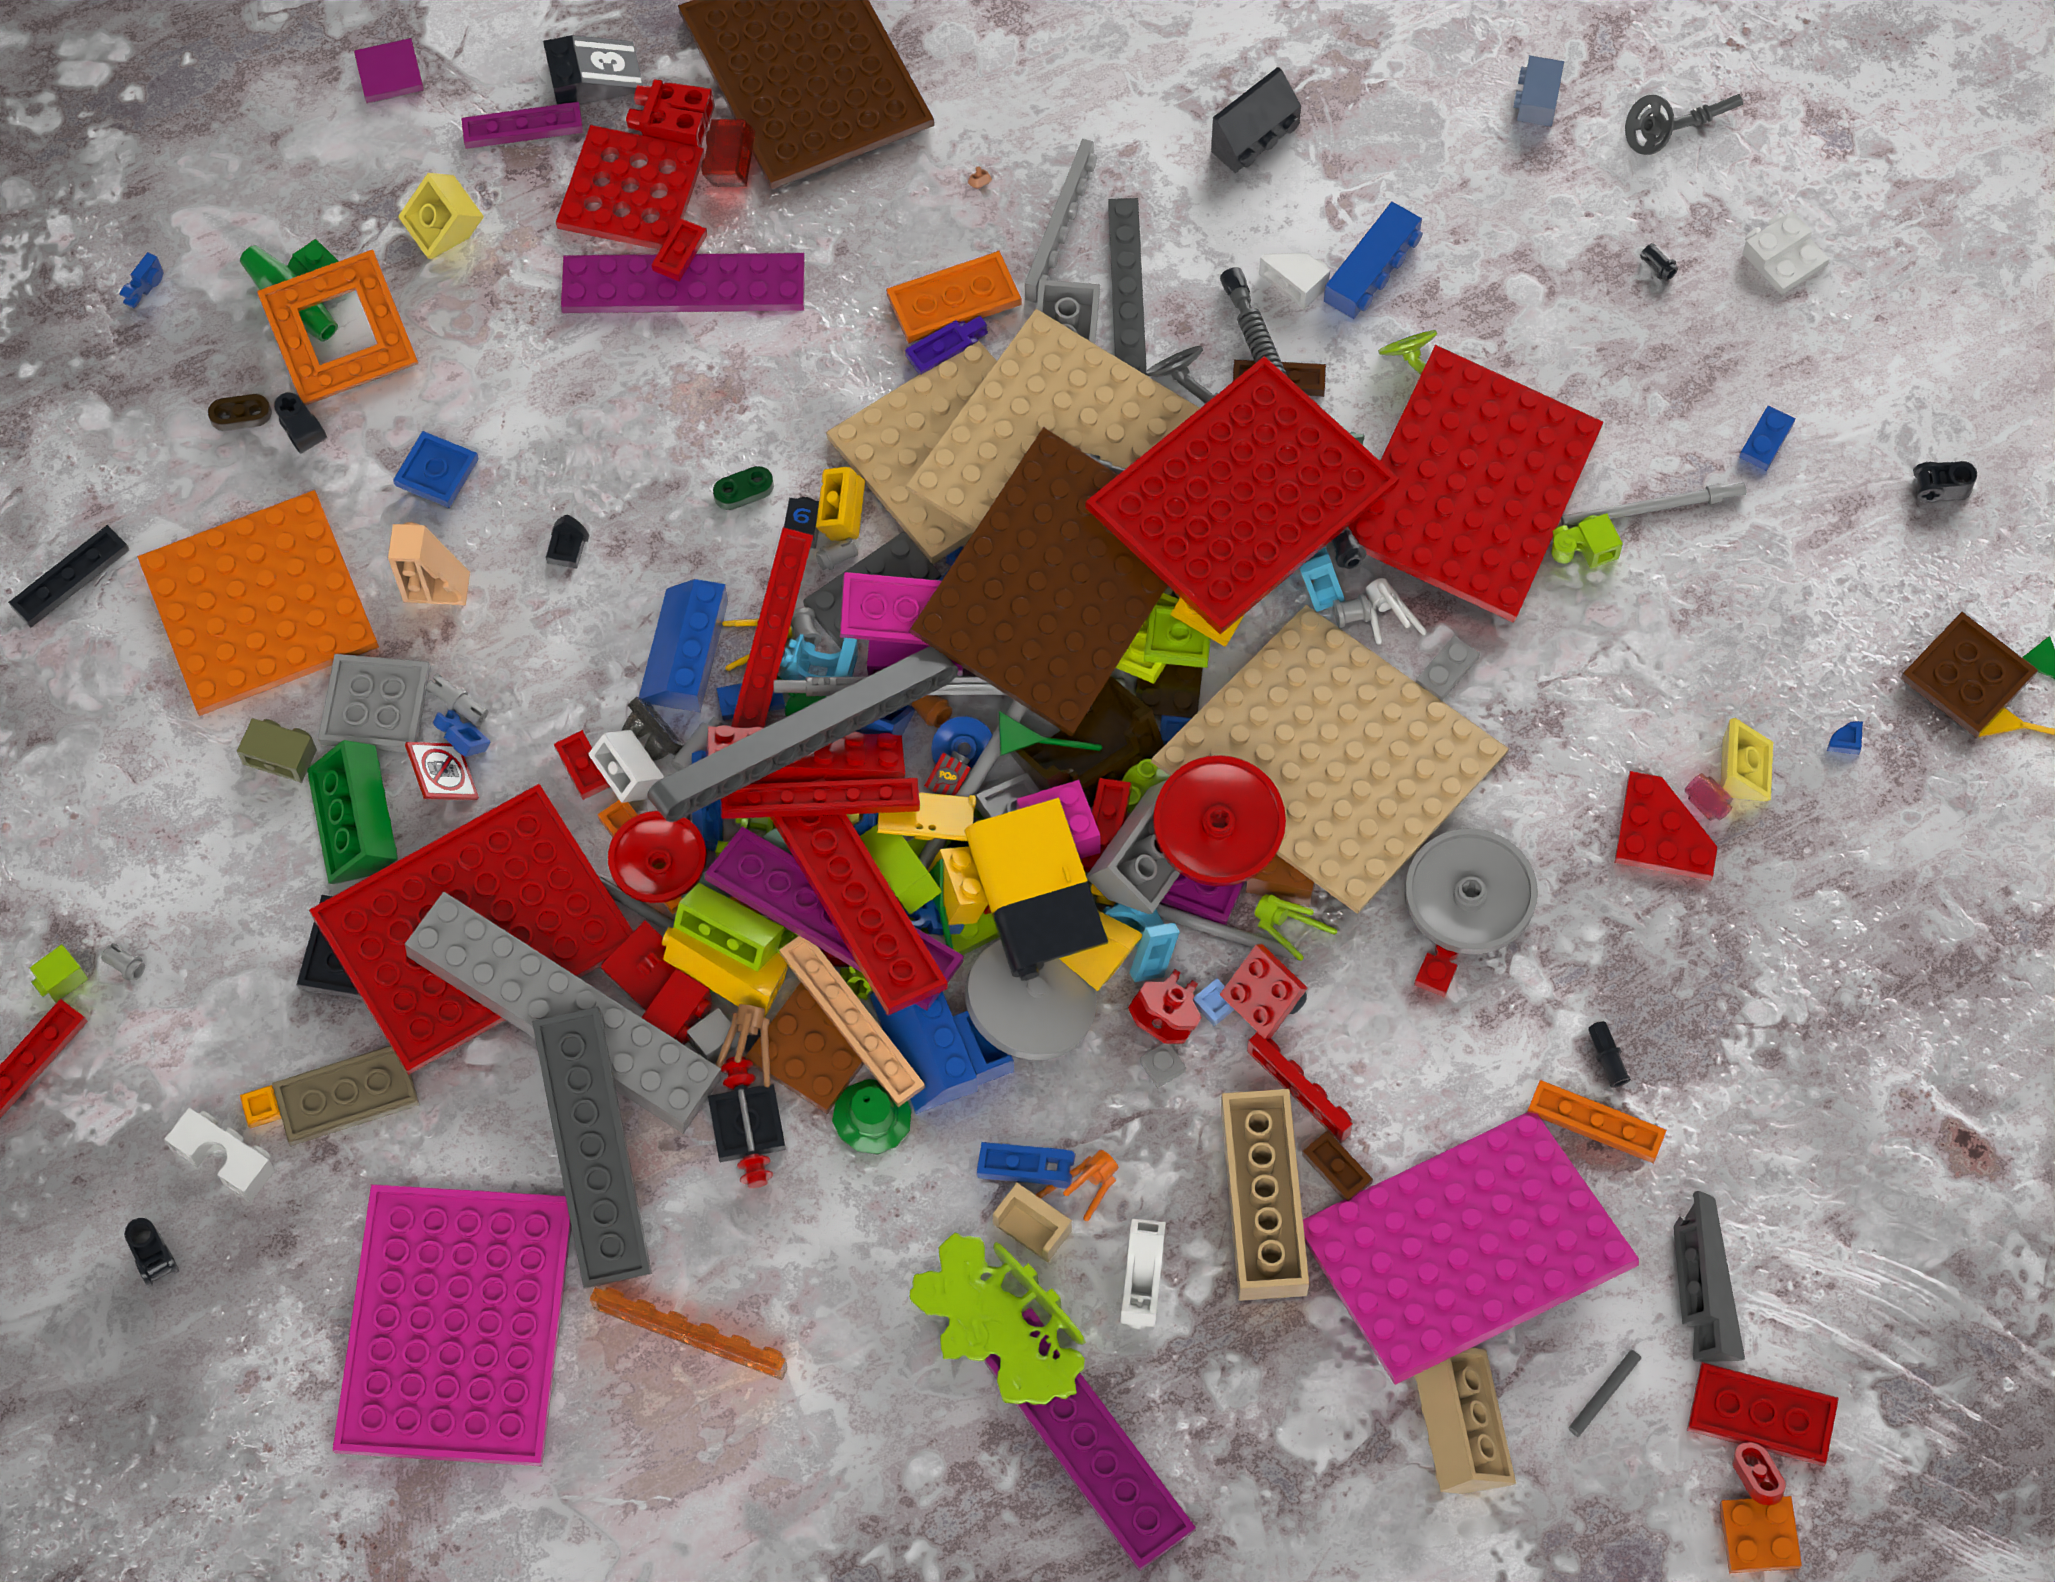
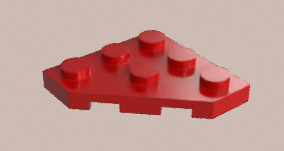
[1614,771,1718,881]

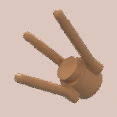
[715,1004,771,1088]

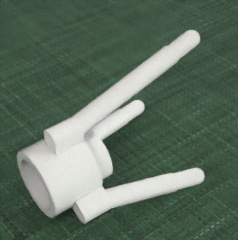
[1365,578,1427,645]

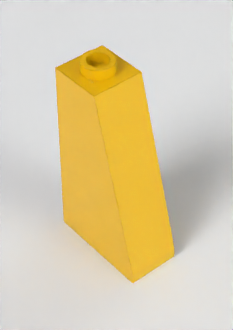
[1059,911,1143,992]
[662,927,789,1018]

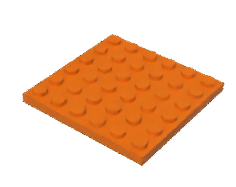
[137,490,379,716]

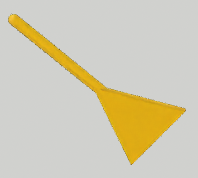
[1978,708,2055,737]

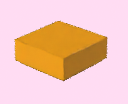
[240,1085,282,1129]

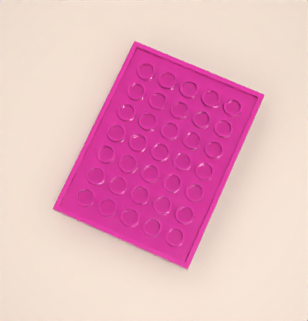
[1303,1111,1639,1385]
[333,1184,571,1467]

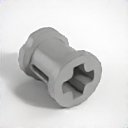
[1333,593,1371,628]
[791,607,822,646]

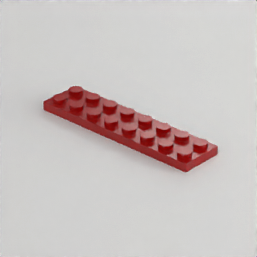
[770,777,948,1015]

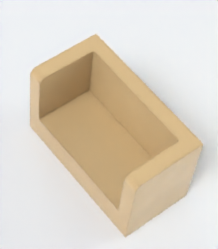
[993,1183,1072,1262]

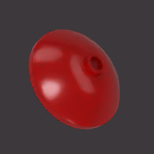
[608,811,707,903]

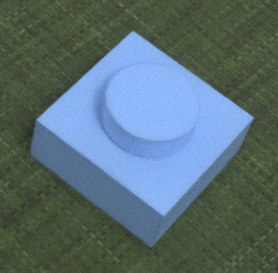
[1193,978,1235,1026]

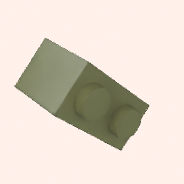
[237,718,317,783]

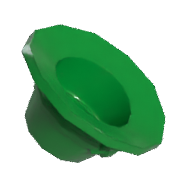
[832,1079,912,1155]

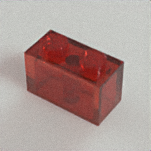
[701,119,756,187]

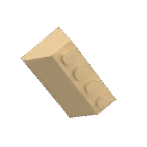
[1414,1348,1516,1494]

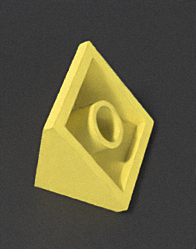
[1720,718,1773,802]

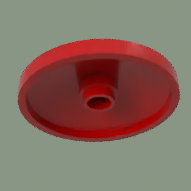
[1153,755,1286,886]

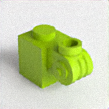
[1551,513,1623,569]

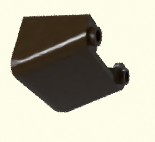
[1010,676,1164,808]

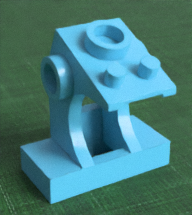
[1298,547,1345,612]
[780,634,859,680]
[1103,903,1180,982]

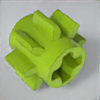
[839,965,873,1001]

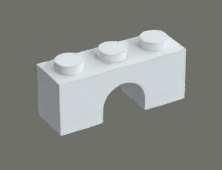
[164,1108,275,1203]

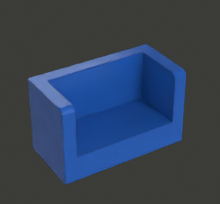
[953,1011,1014,1086]

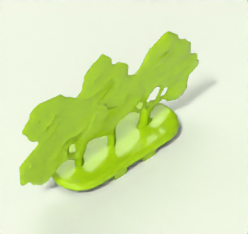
[909,1233,1086,1405]

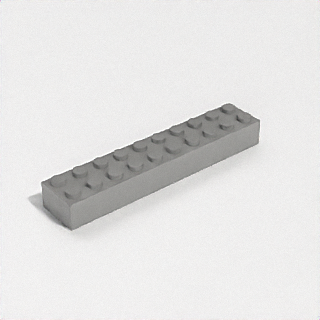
[405,892,721,1134]

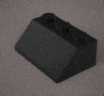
[1211,67,1301,173]

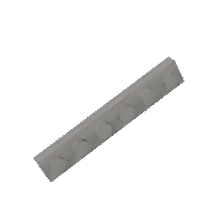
[1025,138,1097,303]

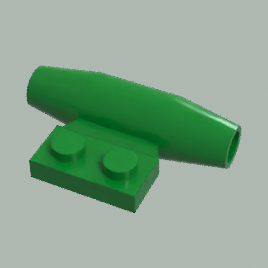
[240,239,339,342]

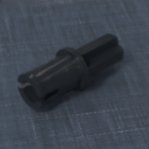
[1588,1021,1631,1088]

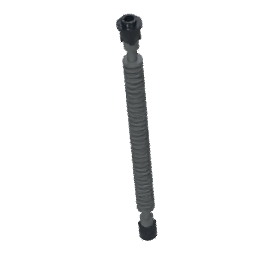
[1220,267,1367,569]

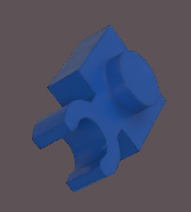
[119,252,164,309]
[433,710,491,757]
[904,900,964,935]

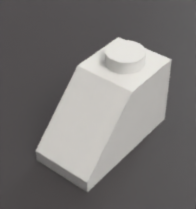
[1259,253,1330,309]

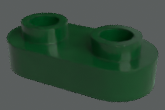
[713,466,774,510]

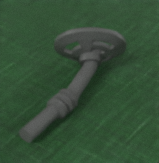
[1625,94,1743,155]
[1146,346,1218,404]

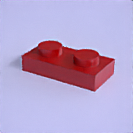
[651,218,707,282]
[554,730,610,800]

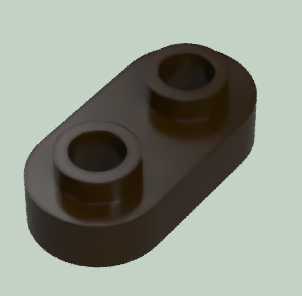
[208,394,272,431]

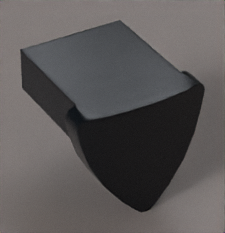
[545,515,590,569]

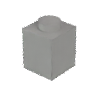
[687,1008,740,1064]

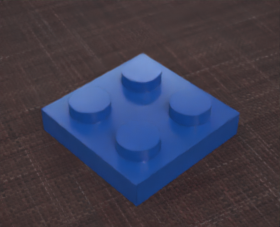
[393,431,479,508]

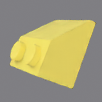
[398,173,484,259]

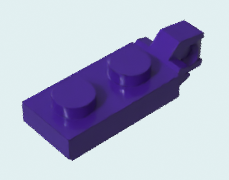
[905,316,988,374]

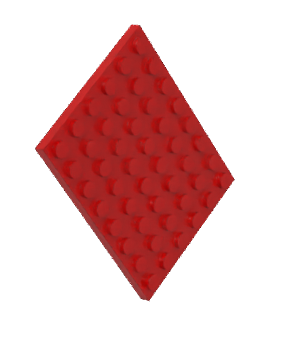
[1349,345,1604,623]
[1085,356,1399,634]
[309,784,634,1075]

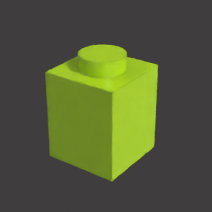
[29,944,88,1003]

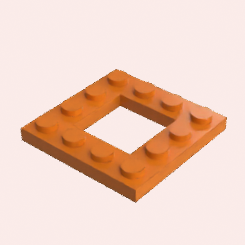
[257,249,418,406]

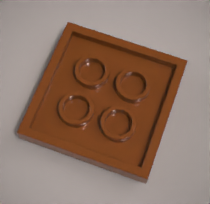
[745,982,864,1114]

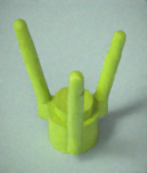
[1255,894,1337,961]

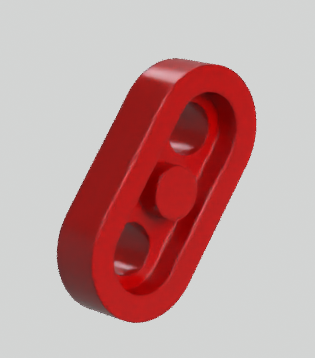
[1732,1442,1786,1506]

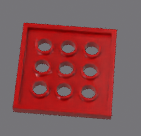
[556,125,705,250]

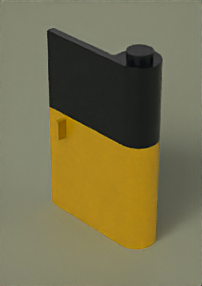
[964,798,1108,981]

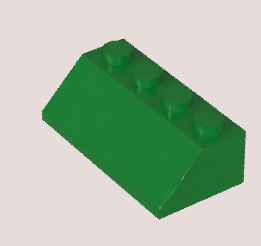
[307,740,398,884]

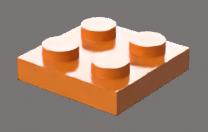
[1719,1496,1802,1573]

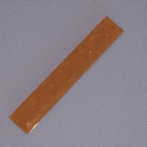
[589,1287,788,1381]

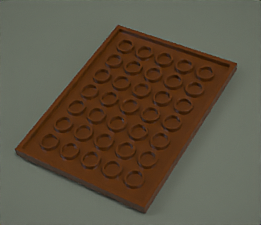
[678,0,935,190]
[909,427,1168,737]

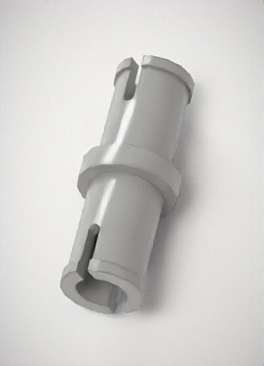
[426,674,488,727]

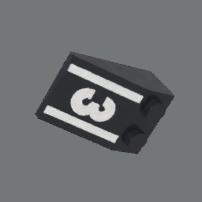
[543,35,643,105]

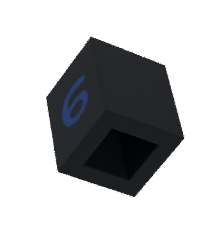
[784,497,819,549]

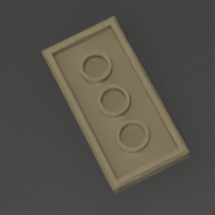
[272,1046,420,1147]

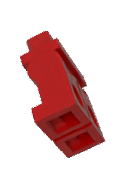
[626,79,715,147]

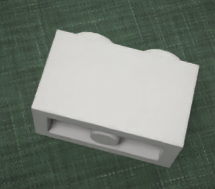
[588,730,665,803]

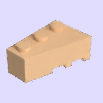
[388,522,470,605]

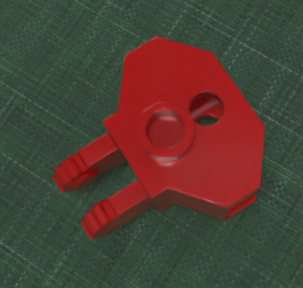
[1128,969,1202,1044]

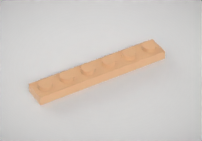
[779,936,925,1107]

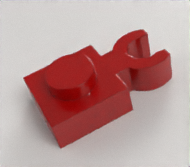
[1414,944,1459,998]

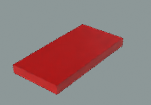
[1687,1362,1839,1467]

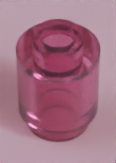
[1684,773,1733,821]

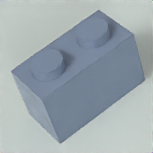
[1513,55,1564,127]

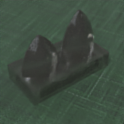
[622,696,684,761]

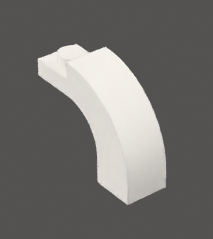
[1120,1219,1166,1329]

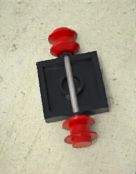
[708,1056,786,1188]

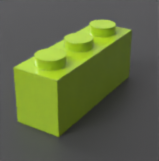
[860,824,942,914]
[673,883,784,972]

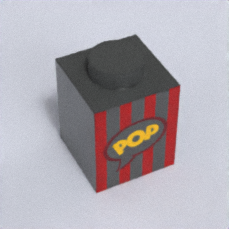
[924,750,972,796]

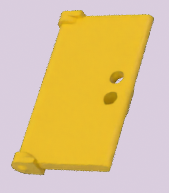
[877,792,977,841]

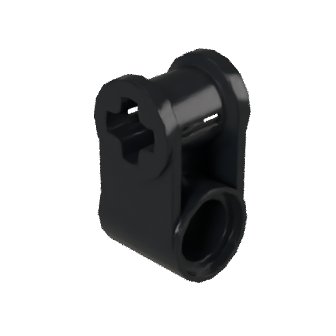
[274,392,327,454]
[1913,461,1977,503]
[124,1218,180,1288]

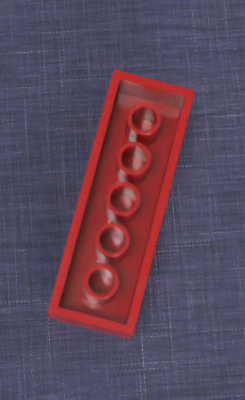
[706,725,905,784]

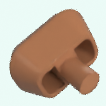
[968,166,992,189]

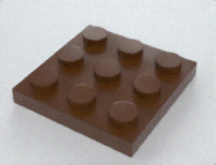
[1900,612,2038,738]

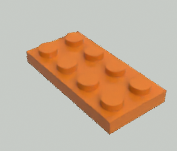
[886,251,1022,344]

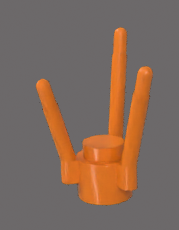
[1035,1150,1119,1221]

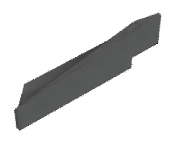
[1673,1191,1745,1362]

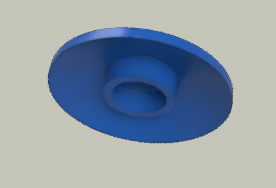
[931,716,993,768]

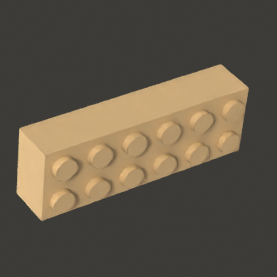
[1220,1089,1309,1301]

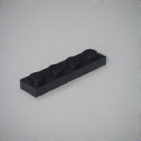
[8,525,129,628]

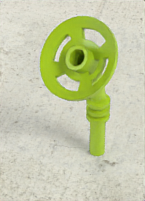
[1378,330,1437,375]

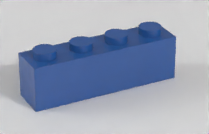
[1323,201,1423,319]

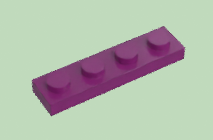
[461,102,584,149]

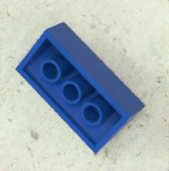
[638,579,728,713]
[870,991,978,1114]

